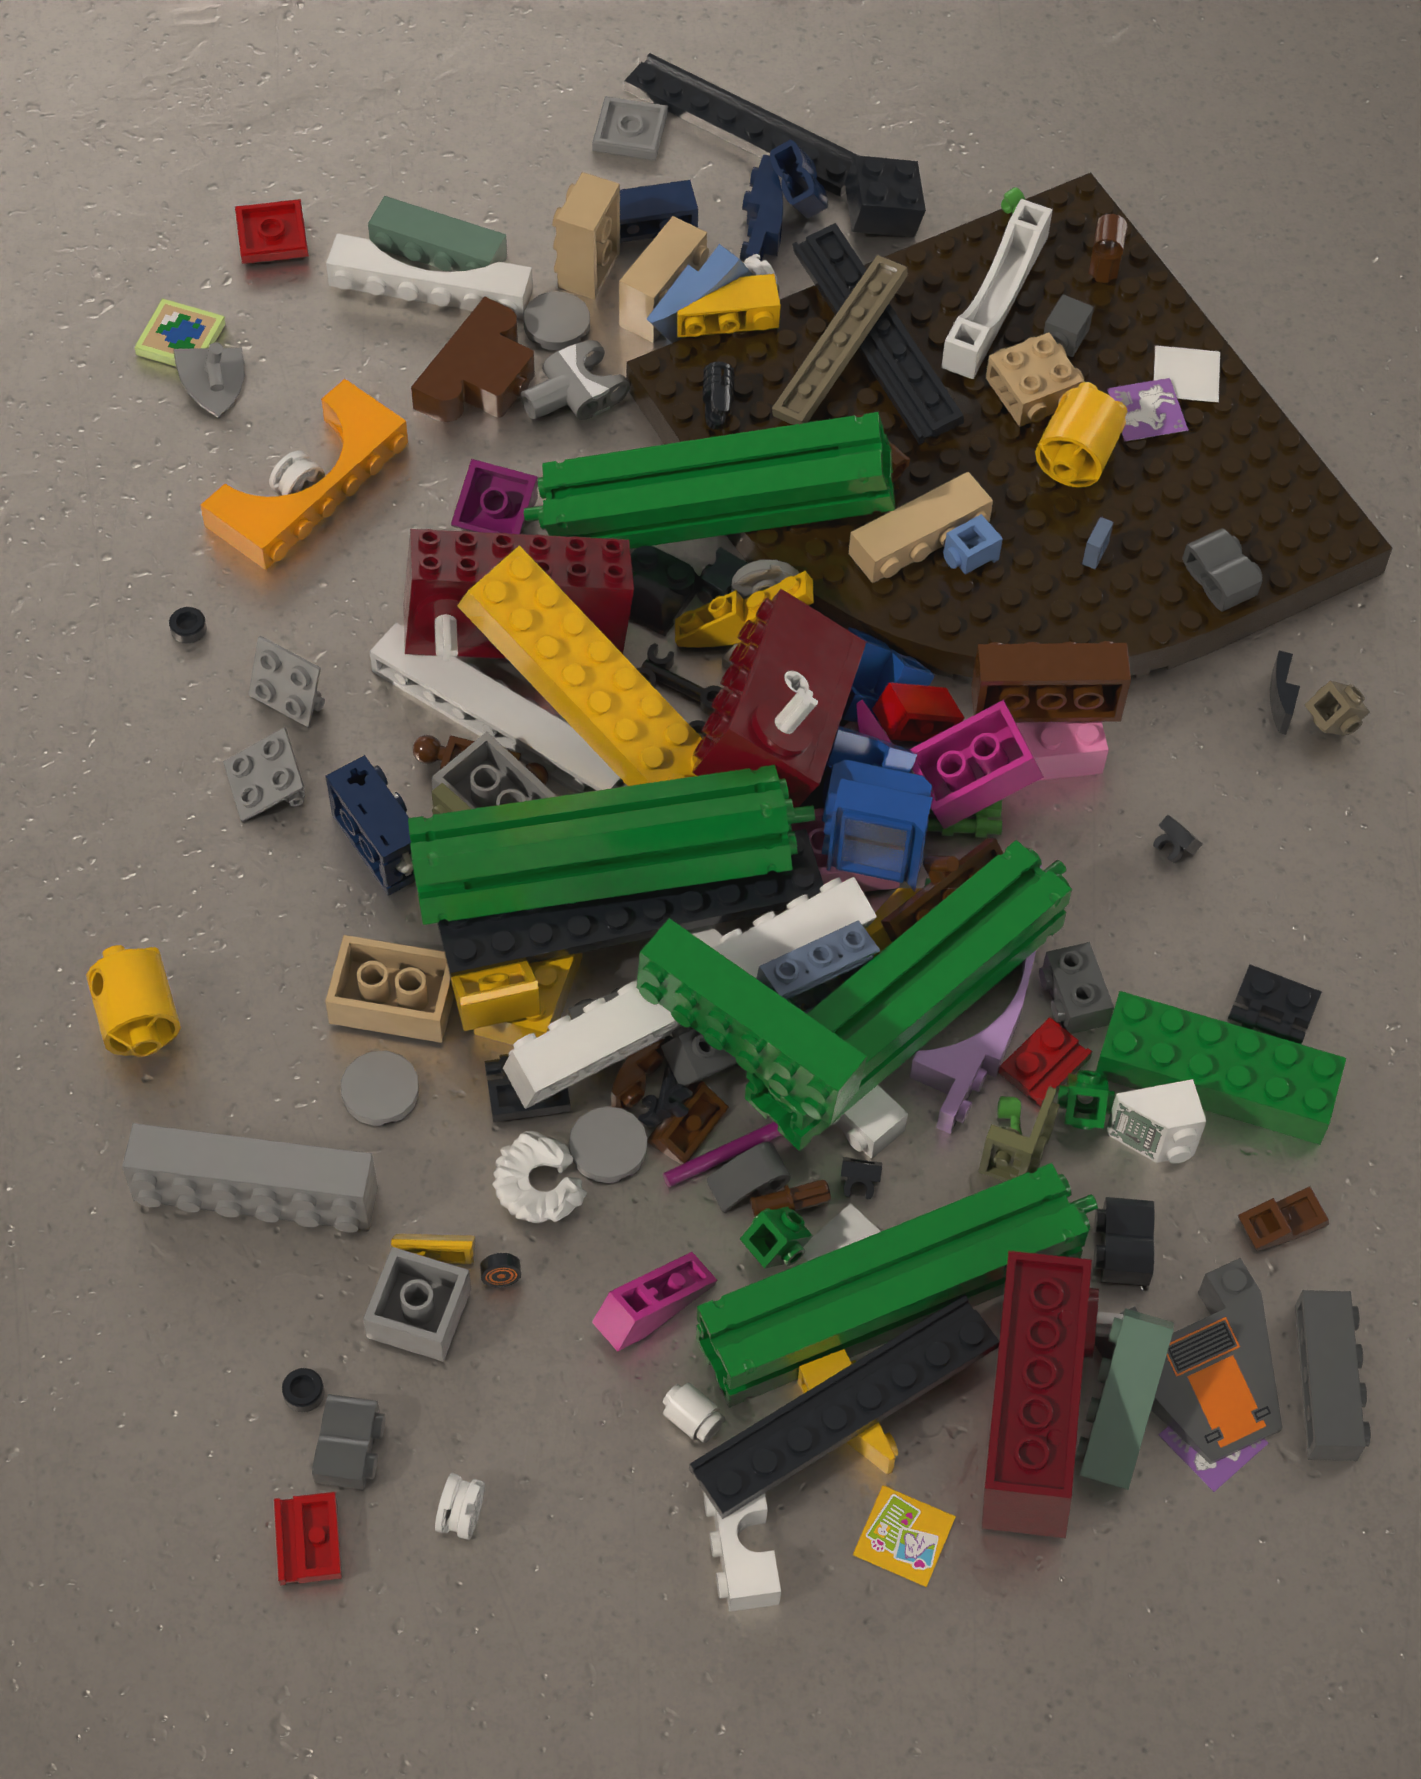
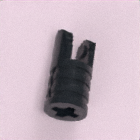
[703,362,735,430]

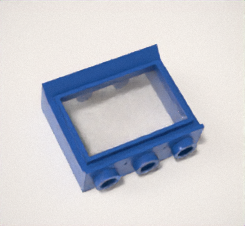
[821,778,933,892]

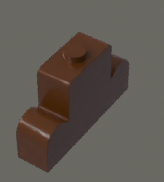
[411,296,535,422]

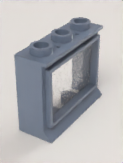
[756,920,880,1014]

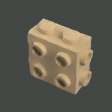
[986,332,1084,427]

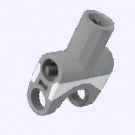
[520,340,630,420]

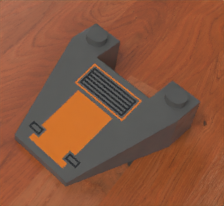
[1095,1258,1282,1464]

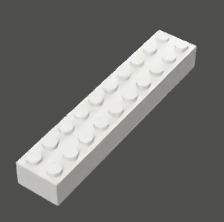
[503,877,877,1109]

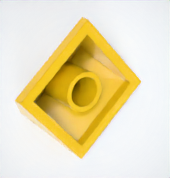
[451,961,540,1031]

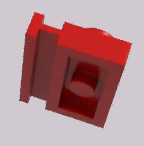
[998,1017,1093,1108]
[274,1492,342,1586]

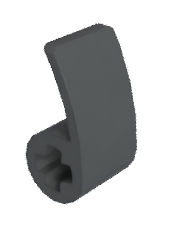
[707,1142,791,1213]

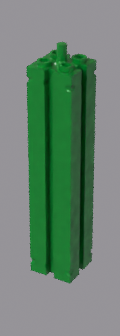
[524,412,895,549]
[408,765,815,925]
[745,840,1072,1151]
[696,1163,1098,1408]

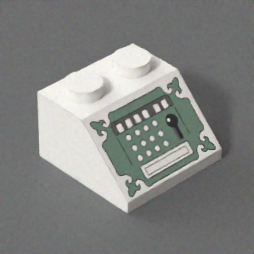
[1106,1079,1207,1163]

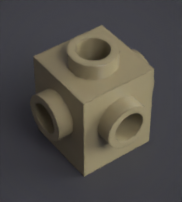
[1304,680,1370,736]

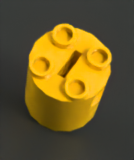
[1035,382,1128,488]
[86,945,181,1057]

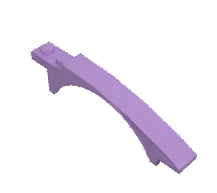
[910,859,1042,1134]

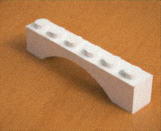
[941,199,1053,379]
[326,234,533,320]

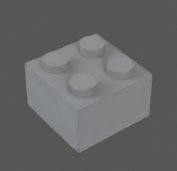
[363,1247,471,1362]

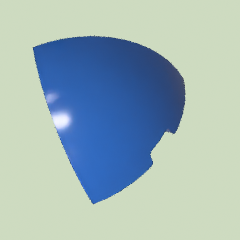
[842,627,935,722]
[820,726,917,805]

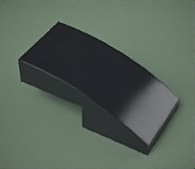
[1270,650,1300,735]

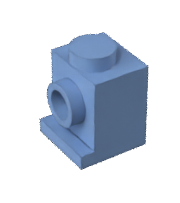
[943,514,1003,574]

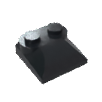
[629,546,701,636]

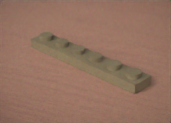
[772,255,908,425]

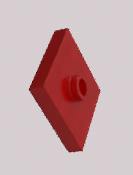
[235,199,309,264]

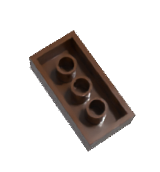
[971,641,1131,723]

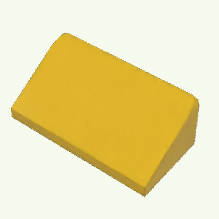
[391,1234,475,1264]

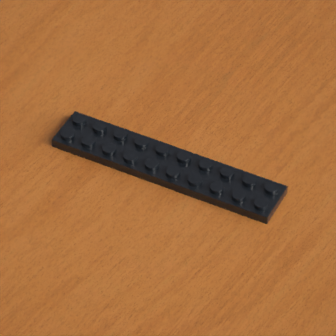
[437,829,824,979]

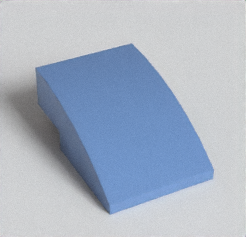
[647,244,754,343]

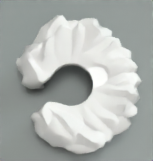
[492,1131,587,1223]

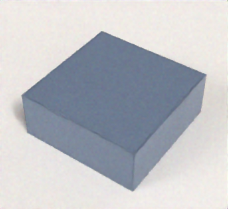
[1082,517,1114,569]

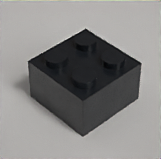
[845,155,926,238]

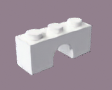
[703,1492,781,1612]

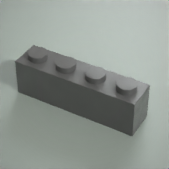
[1295,1290,1371,1461]

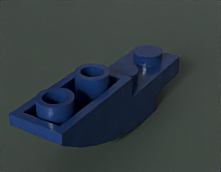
[740,155,783,262]

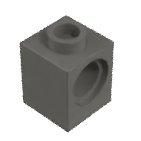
[1044,294,1094,357]

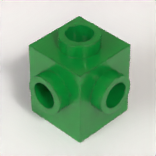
[1057,1070,1115,1130]
[740,1207,813,1269]

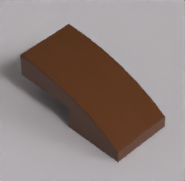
[1238,1186,1329,1251]

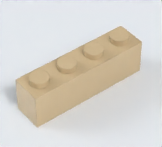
[848,472,993,583]

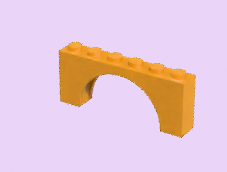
[200,379,408,570]

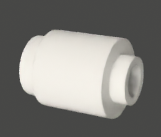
[662,1383,725,1443]

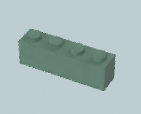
[368,196,507,272]
[1075,1308,1174,1490]

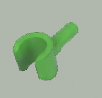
[1001,187,1025,214]
[997,1096,1022,1135]

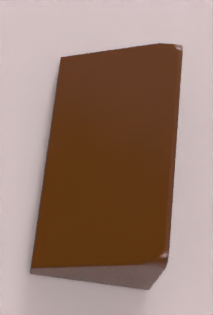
[647,1081,729,1165]

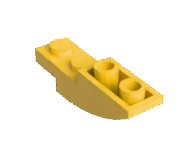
[675,571,814,647]

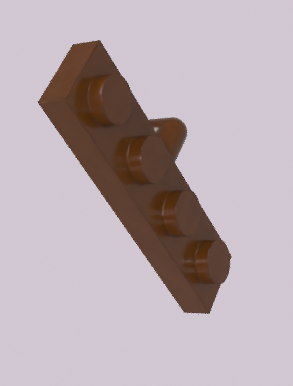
[881,838,1003,942]

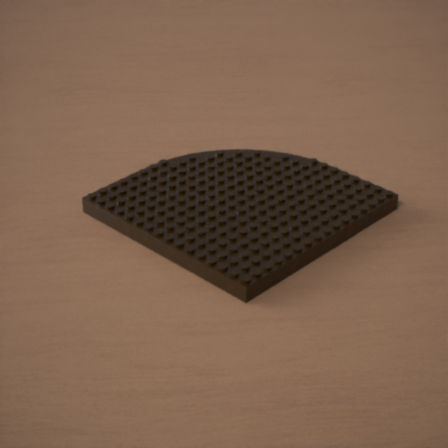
[626,172,1393,678]

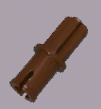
[750,1180,831,1217]

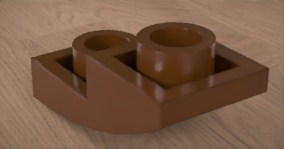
[611,1039,665,1109]

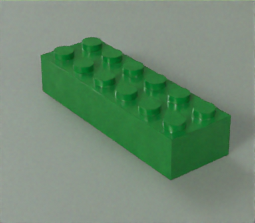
[636,918,867,1125]
[1095,991,1346,1145]

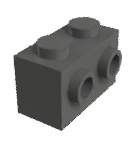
[1039,942,1114,1034]
[661,1026,738,1087]

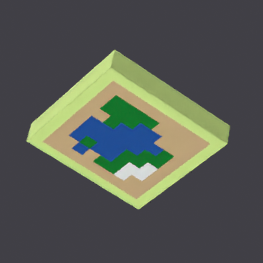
[134,298,226,367]

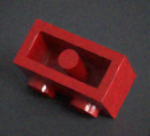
[872,682,965,742]

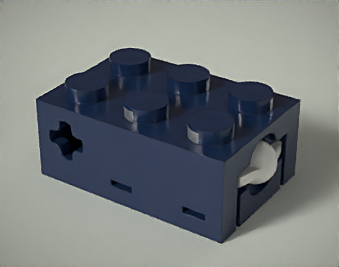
[325,755,415,896]

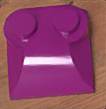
[451,459,538,534]

